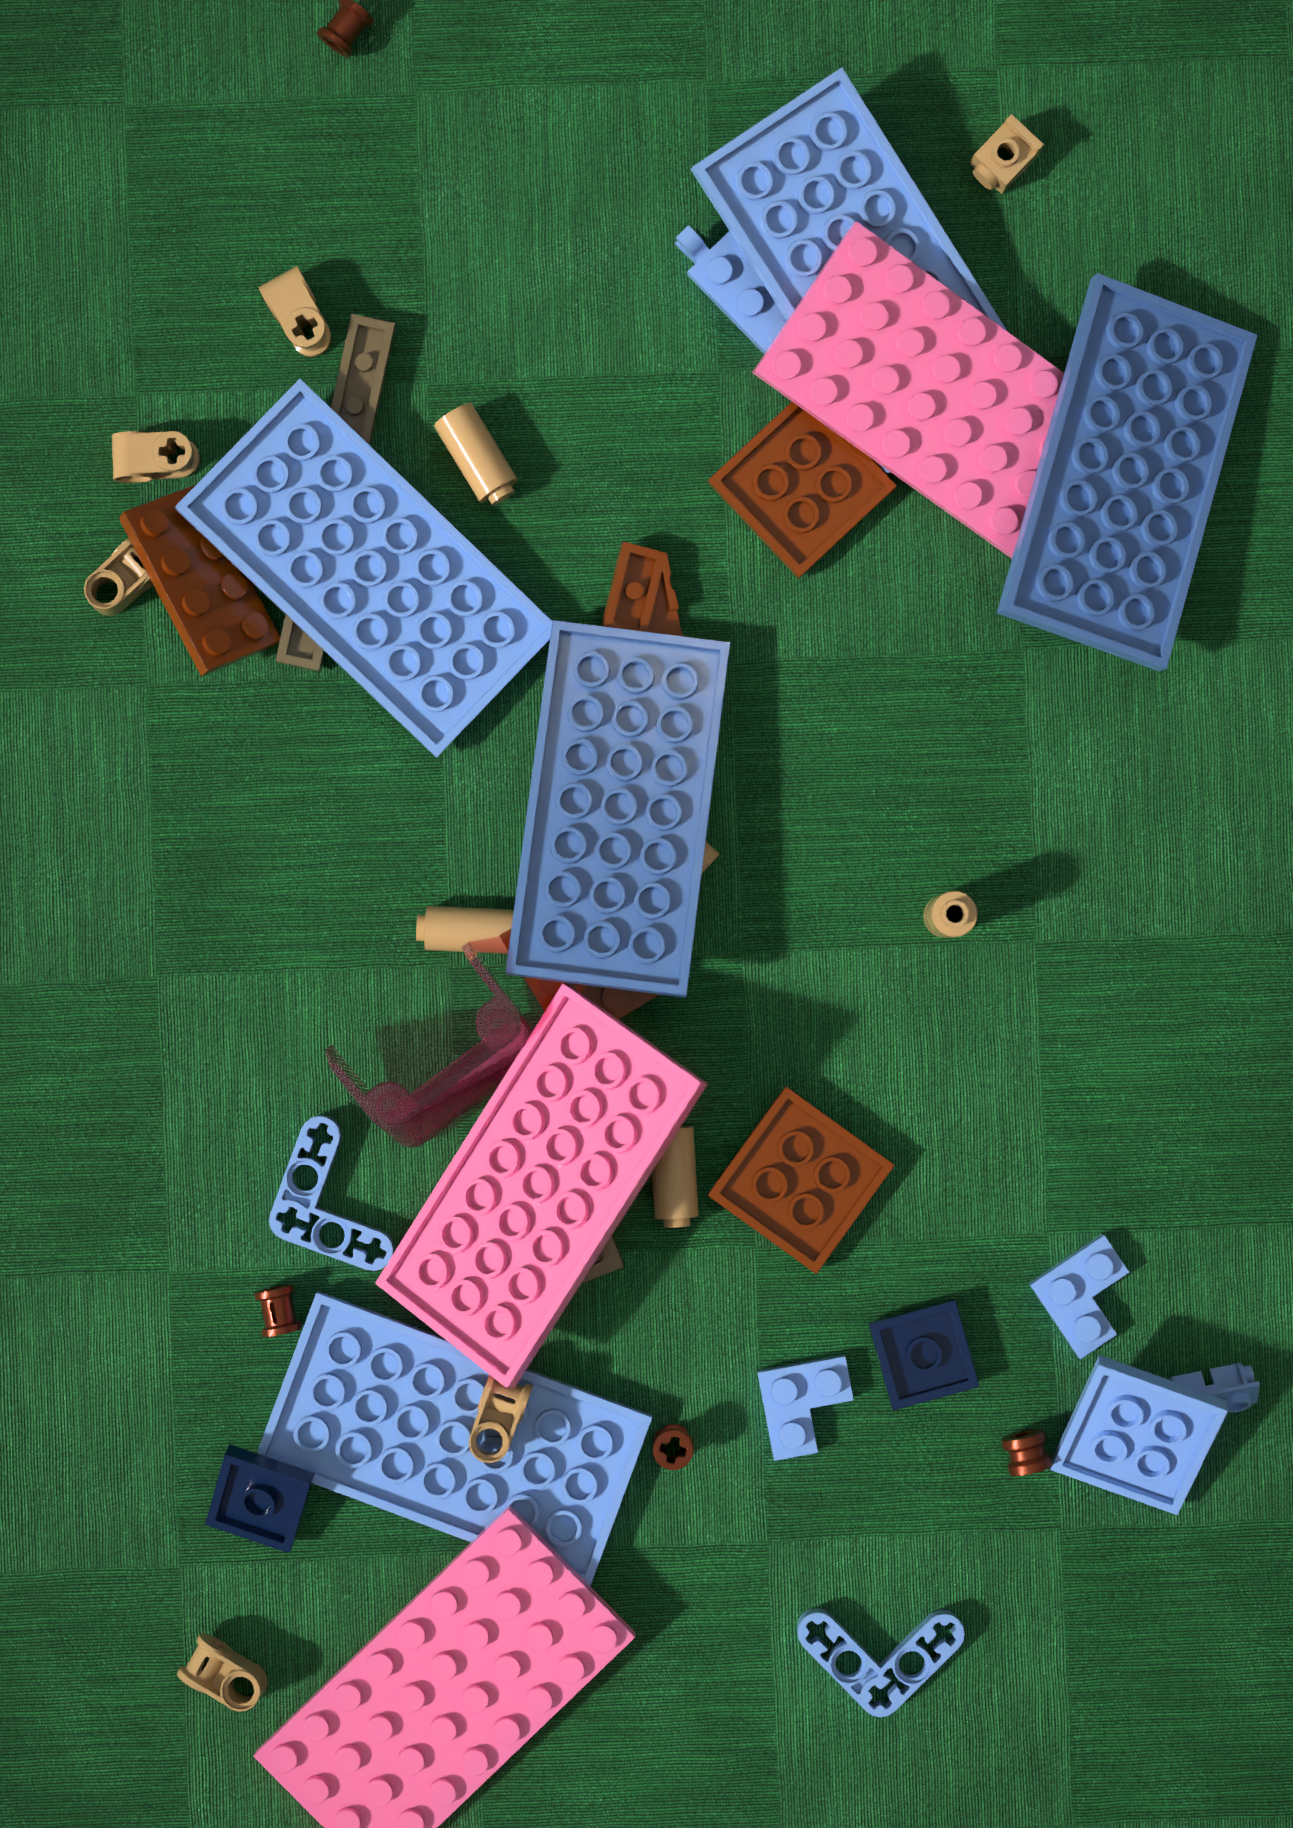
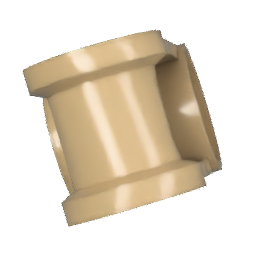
[258,266,332,357]
[112,431,201,483]
[84,538,154,616]
[469,1374,533,1463]
[177,1633,268,1712]

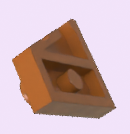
[601,542,685,637]

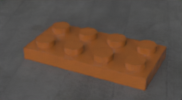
[119,485,280,677]

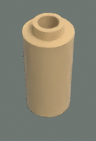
[434,403,518,506]
[923,891,977,938]
[416,906,514,954]
[652,1126,699,1228]

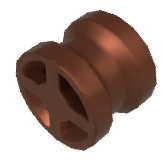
[1001,1428,1053,1476]

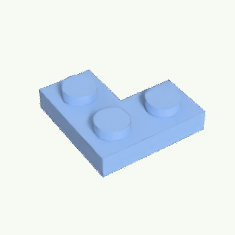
[1028,1234,1129,1359]
[757,1354,854,1461]

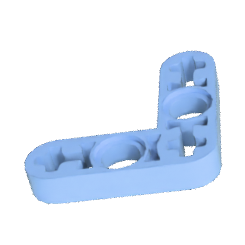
[269,1115,395,1271]
[796,1608,965,1717]

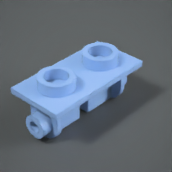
[1170,1362,1260,1413]

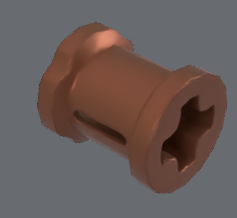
[316,0,374,58]
[254,1284,302,1337]
[653,1424,693,1470]

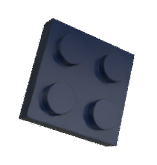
[868,1298,980,1411]
[205,1444,315,1553]

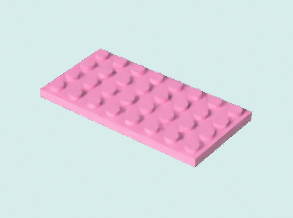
[752,221,1064,559]
[375,984,707,1388]
[253,1505,636,1828]

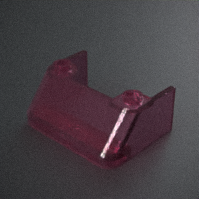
[325,942,535,1147]

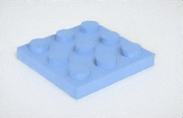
[1050,1355,1228,1515]

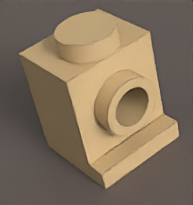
[970,114,1044,194]

